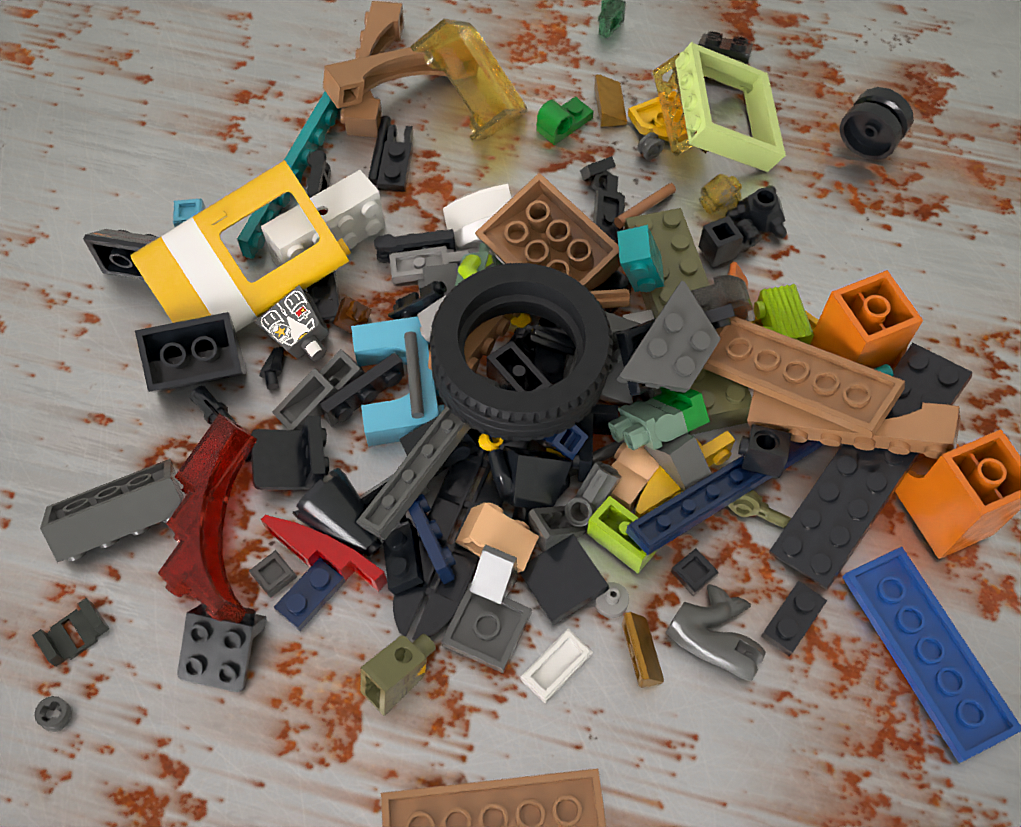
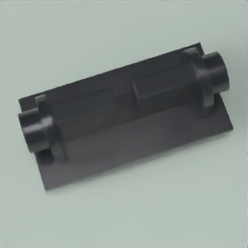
[388,281,447,320]

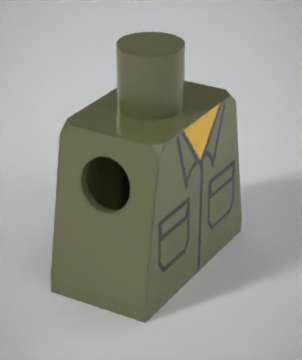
[360,634,436,716]

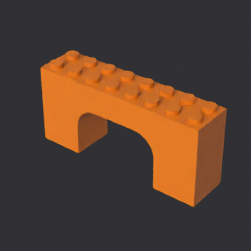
[810,270,1021,559]

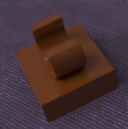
[333,296,372,334]

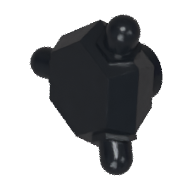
[725,185,787,239]

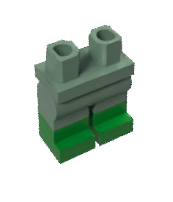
[608,387,710,451]

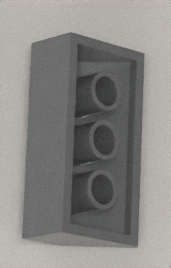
[40,459,186,563]

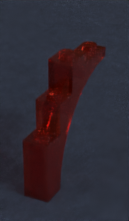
[158,413,257,623]

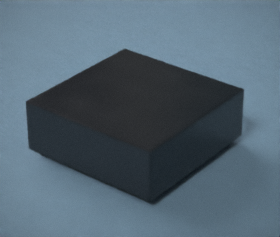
[671,548,719,596]

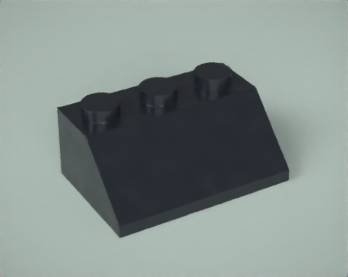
[135,312,246,393]

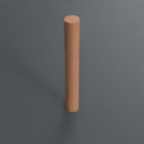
[614,183,676,228]

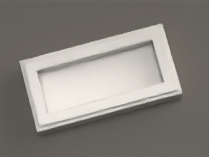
[521,629,593,704]

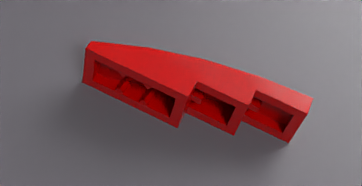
[261,515,387,592]

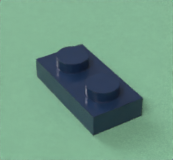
[273,557,346,631]

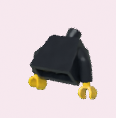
[479,433,572,525]

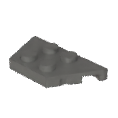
[616,281,721,393]

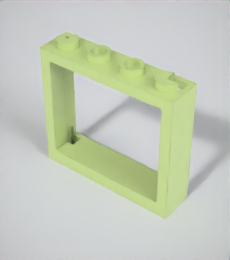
[675,42,786,172]

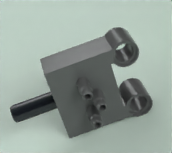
[530,311,655,407]

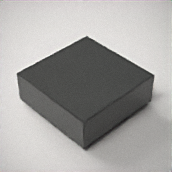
[249,550,297,598]

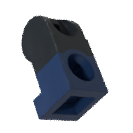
[534,425,588,460]

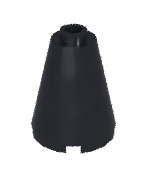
[292,468,383,558]

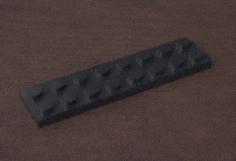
[769,342,973,590]

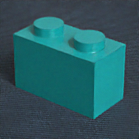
[617,225,664,292]

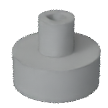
[595,582,629,618]

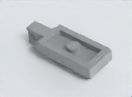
[389,246,469,284]

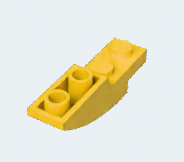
[634,430,735,518]

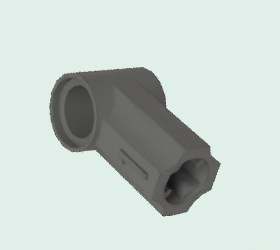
[565,461,621,527]

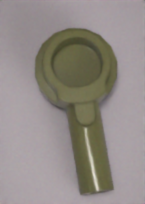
[729,490,791,528]

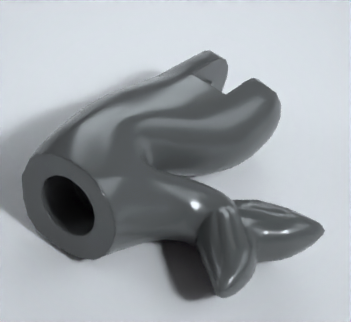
[665,584,766,681]

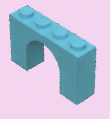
[351,316,444,447]

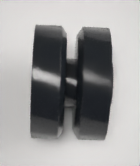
[839,87,914,160]

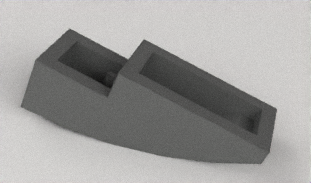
[272,349,366,430]

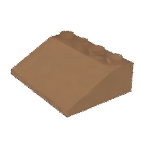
[475,173,621,291]

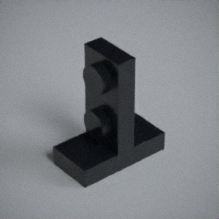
[572,404,619,482]

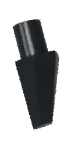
[259,347,284,390]

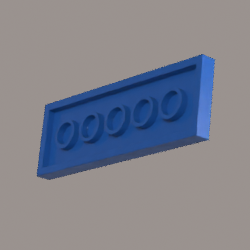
[842,547,1021,764]

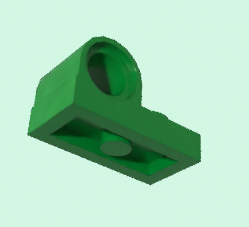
[536,96,594,145]

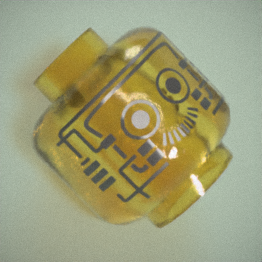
[699,174,742,216]

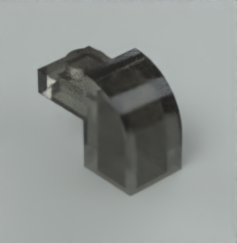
[691,275,756,322]

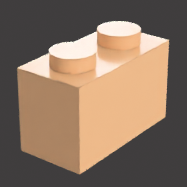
[455,502,539,573]

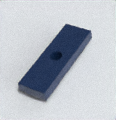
[408,493,457,584]

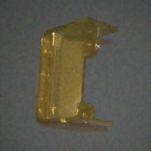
[410,19,528,141]

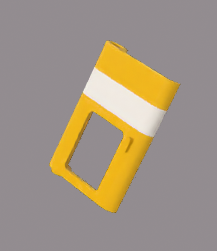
[130,160,351,332]

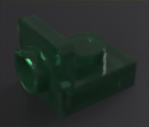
[598,0,626,39]

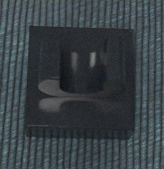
[580,156,616,191]

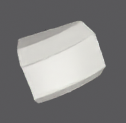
[443,182,511,249]

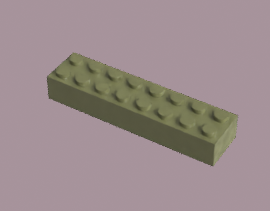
[624,208,752,435]

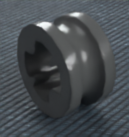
[637,132,665,160]
[34,696,72,732]

